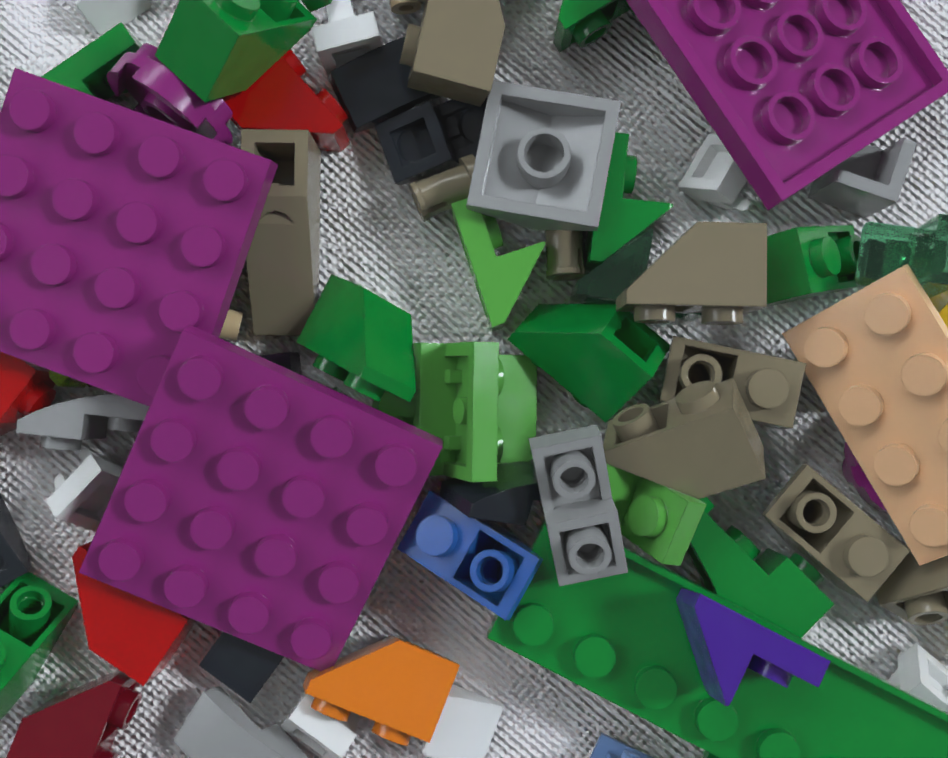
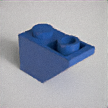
[397,491,543,620]

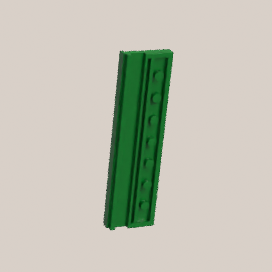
[487,518,948,758]

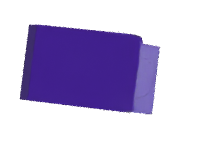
[676,587,830,707]

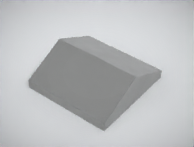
[466,80,621,231]

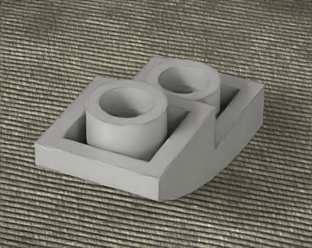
[16,394,149,451]
[528,424,628,586]
[173,686,309,758]

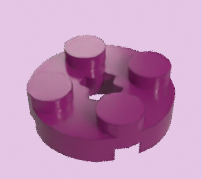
[107,43,233,146]

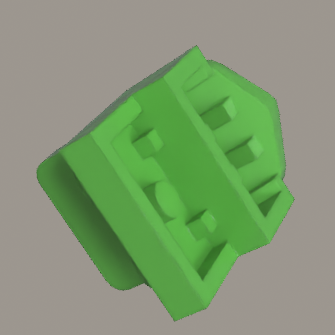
[372,342,537,482]

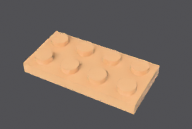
[782,264,948,566]

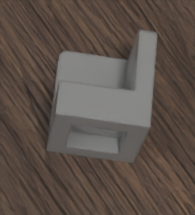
[808,138,917,218]

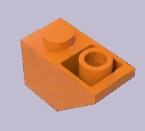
[303,635,460,746]

